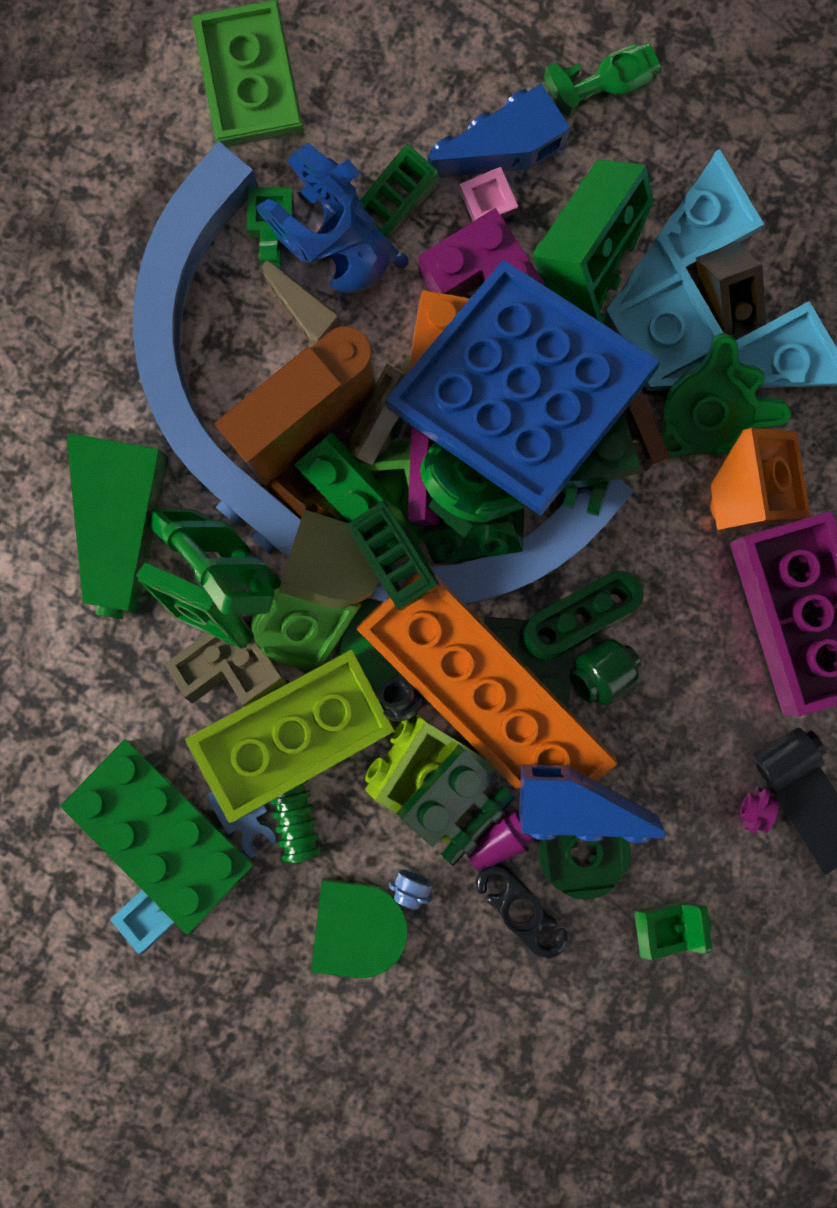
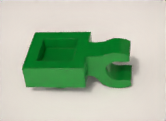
[247,187,294,268]

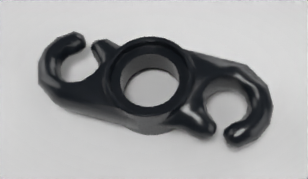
[475,864,568,959]

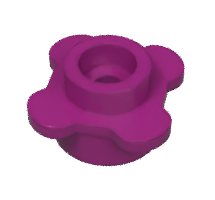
[740,787,779,833]

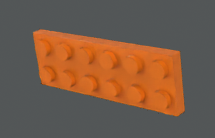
[357,570,617,793]

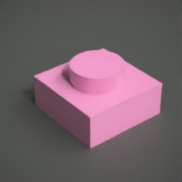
[459,167,518,221]

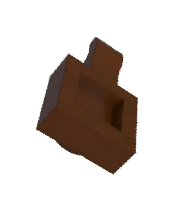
[269,466,346,522]

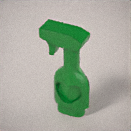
[544,42,661,118]

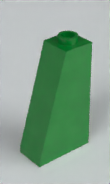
[67,433,168,619]

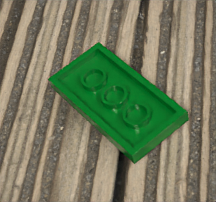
[60,739,256,935]

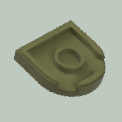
[278,509,380,609]

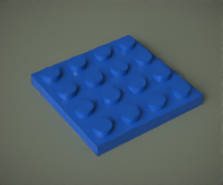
[385,259,659,516]

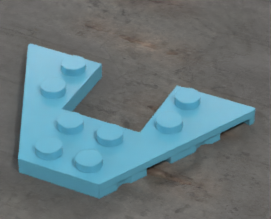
[605,149,837,391]

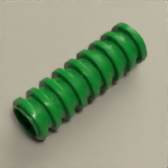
[270,780,322,863]

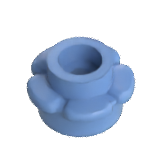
[389,869,433,909]

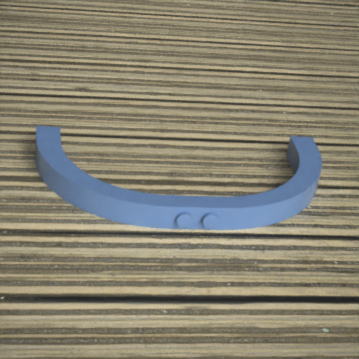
[133,141,634,605]

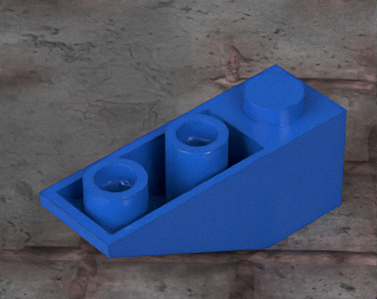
[427,84,571,177]
[519,764,665,843]

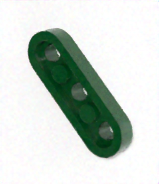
[522,571,644,661]

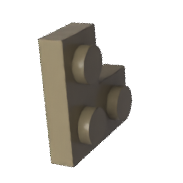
[165,614,287,706]

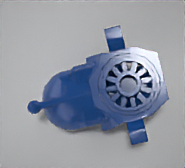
[256,143,409,294]

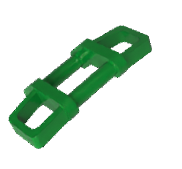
[148,508,281,615]

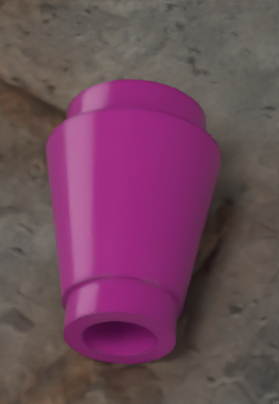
[466,809,536,872]

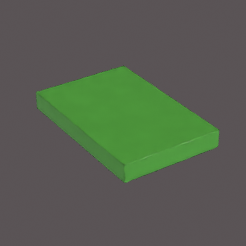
[192,0,304,147]

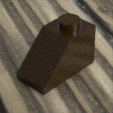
[696,242,766,340]

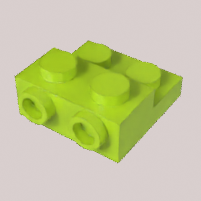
[365,714,495,843]

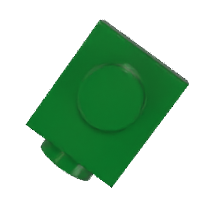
[634,901,713,960]

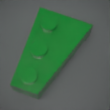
[532,159,654,324]

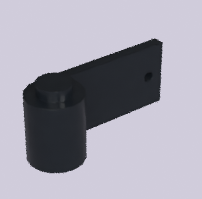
[751,727,837,875]

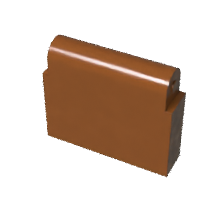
[214,326,376,490]

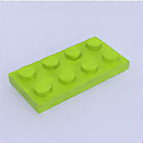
[184,650,395,823]

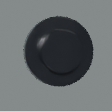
[379,677,425,722]

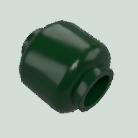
[571,639,641,706]

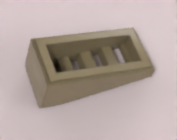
[261,260,341,346]

